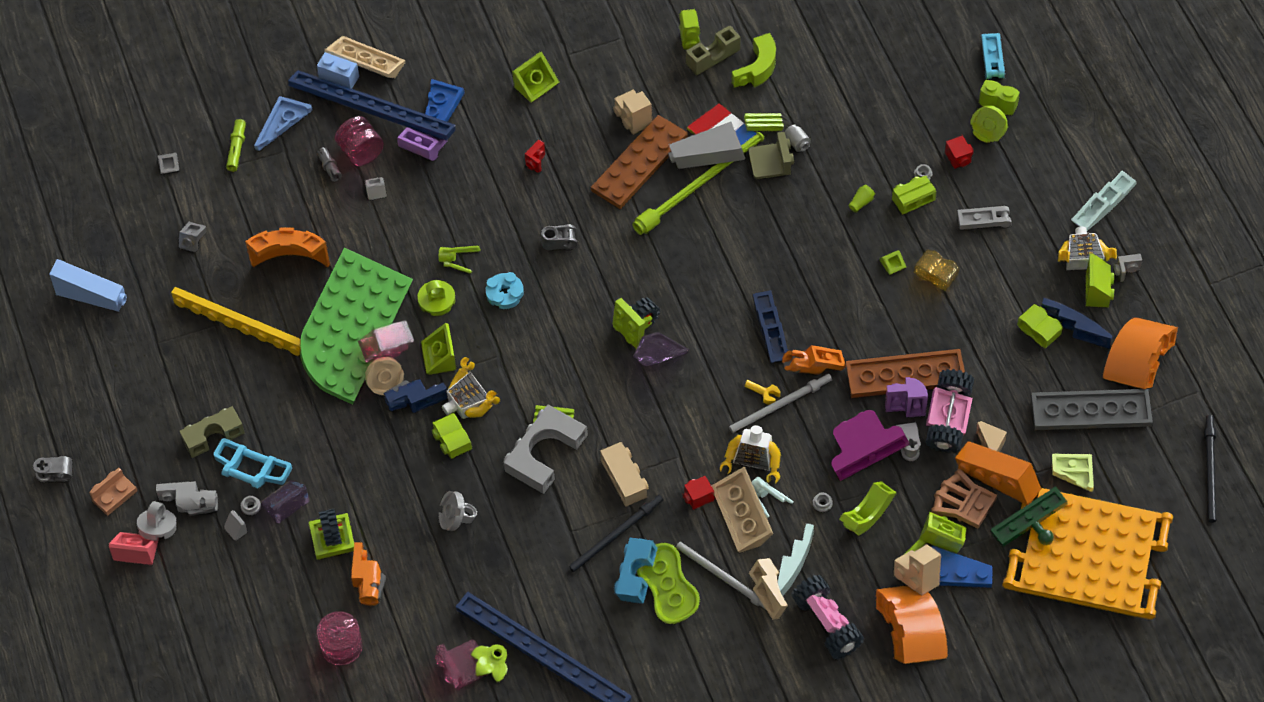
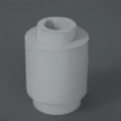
[785,125,811,152]

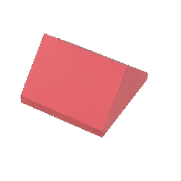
[109,532,159,565]

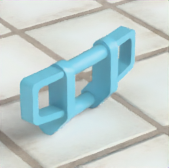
[214,438,292,488]

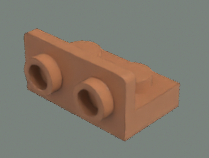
[89,468,137,516]

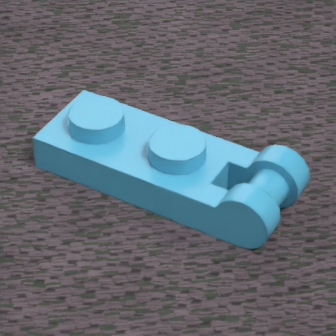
[981,33,1005,79]

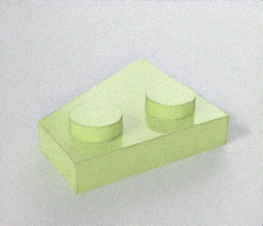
[1051,454,1094,491]

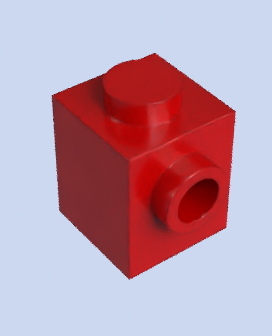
[945,136,974,169]
[683,476,714,510]

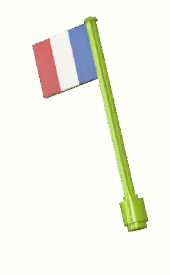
[632,104,764,235]

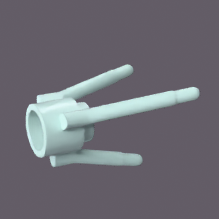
[752,477,793,518]

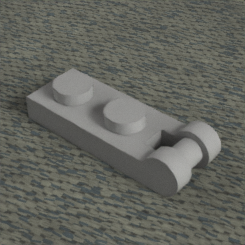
[957,206,1012,230]

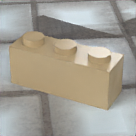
[600,442,649,506]

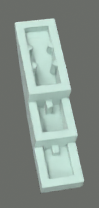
[1071,171,1137,230]
[778,524,814,596]

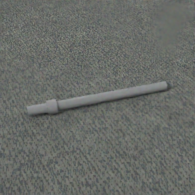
[729,374,832,433]
[676,542,766,609]

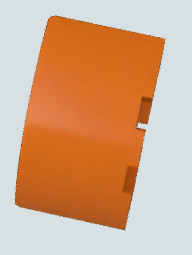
[245,227,330,267]
[1103,318,1178,389]
[876,586,947,664]

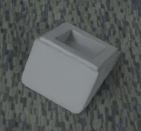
[158,153,179,174]
[365,177,386,200]
[224,510,247,540]

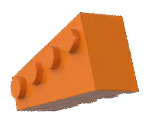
[955,441,1041,505]

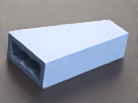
[49,259,127,312]

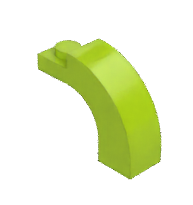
[732,33,776,88]
[839,482,897,535]

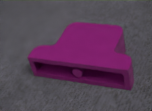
[832,410,910,481]

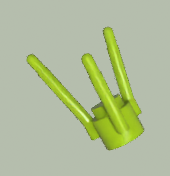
[439,246,481,273]

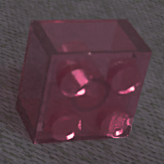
[358,320,414,363]

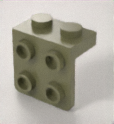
[748,132,794,179]

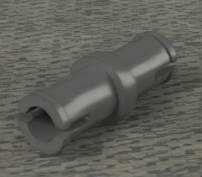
[317,148,342,182]

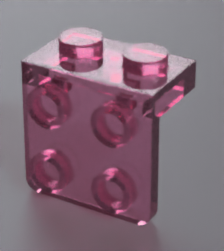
[435,640,488,690]

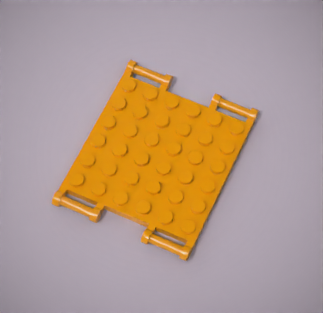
[1003,488,1173,619]

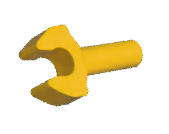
[745,380,780,405]

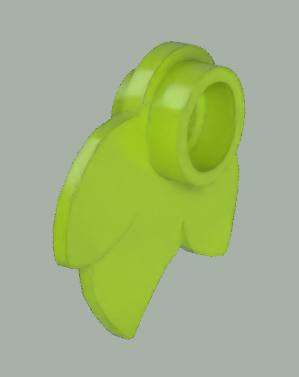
[471,644,507,682]

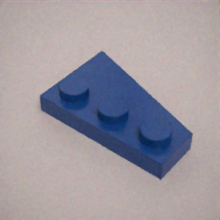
[425,79,465,122]
[932,546,992,588]

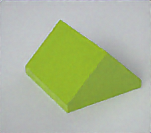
[512,52,559,102]
[421,323,456,375]
[919,512,966,554]

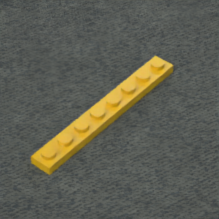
[171,287,300,356]

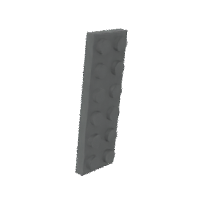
[1031,389,1153,430]

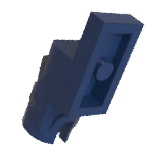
[384,379,448,413]

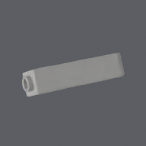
[668,122,745,169]

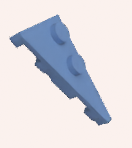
[254,96,312,151]

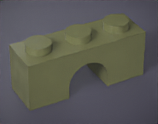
[686,25,741,75]
[180,406,245,458]

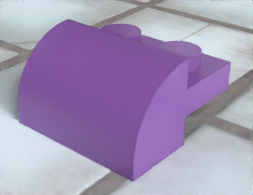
[397,127,447,161]
[885,377,928,417]

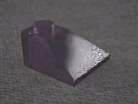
[633,332,689,366]

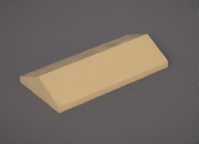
[325,36,405,78]
[712,467,773,553]

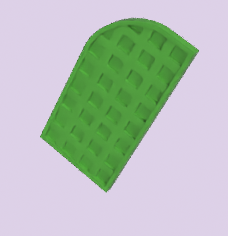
[300,248,413,405]

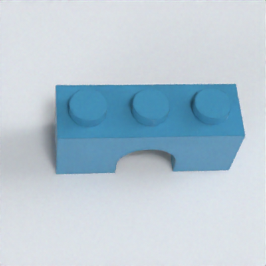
[615,538,658,603]

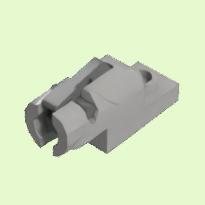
[156,481,218,516]

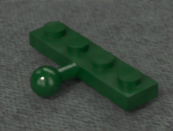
[991,486,1068,547]

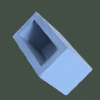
[317,52,359,89]

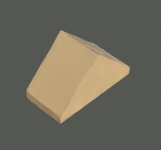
[976,421,1007,452]

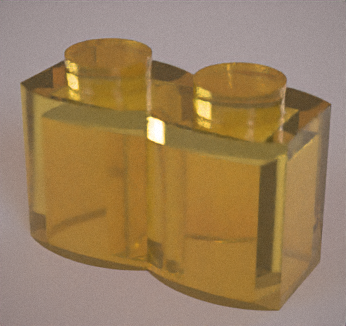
[914,250,959,290]

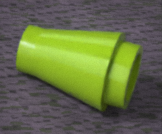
[849,185,875,212]

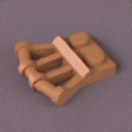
[931,469,997,529]

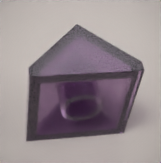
[260,480,310,524]

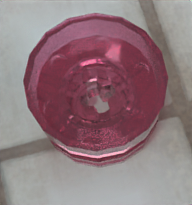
[335,116,384,166]
[317,612,363,665]

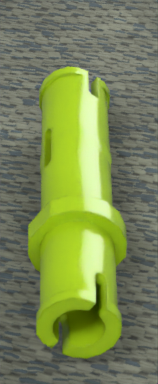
[226,119,246,171]

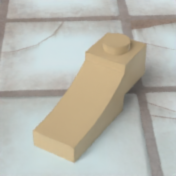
[749,558,788,619]

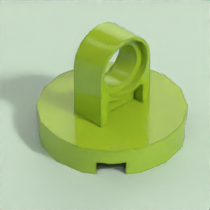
[970,106,1008,143]
[418,280,456,316]

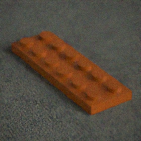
[591,115,688,209]
[846,349,965,398]

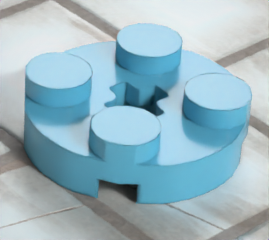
[486,272,524,309]

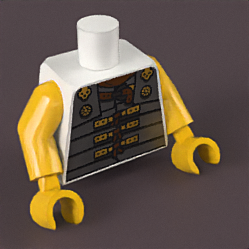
[1058,226,1117,270]
[442,357,500,419]
[720,426,781,483]

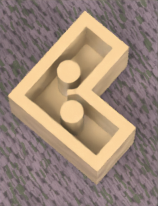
[613,89,652,134]
[894,545,941,595]

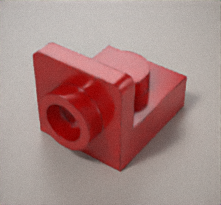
[525,140,545,173]

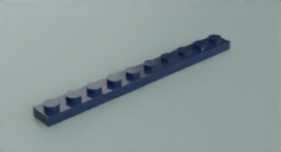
[288,70,456,141]
[456,592,632,702]

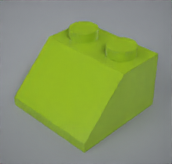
[1086,254,1114,307]

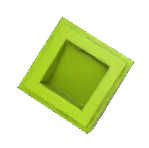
[879,250,906,275]

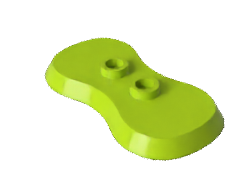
[637,543,700,624]

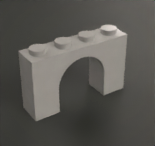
[503,405,588,494]

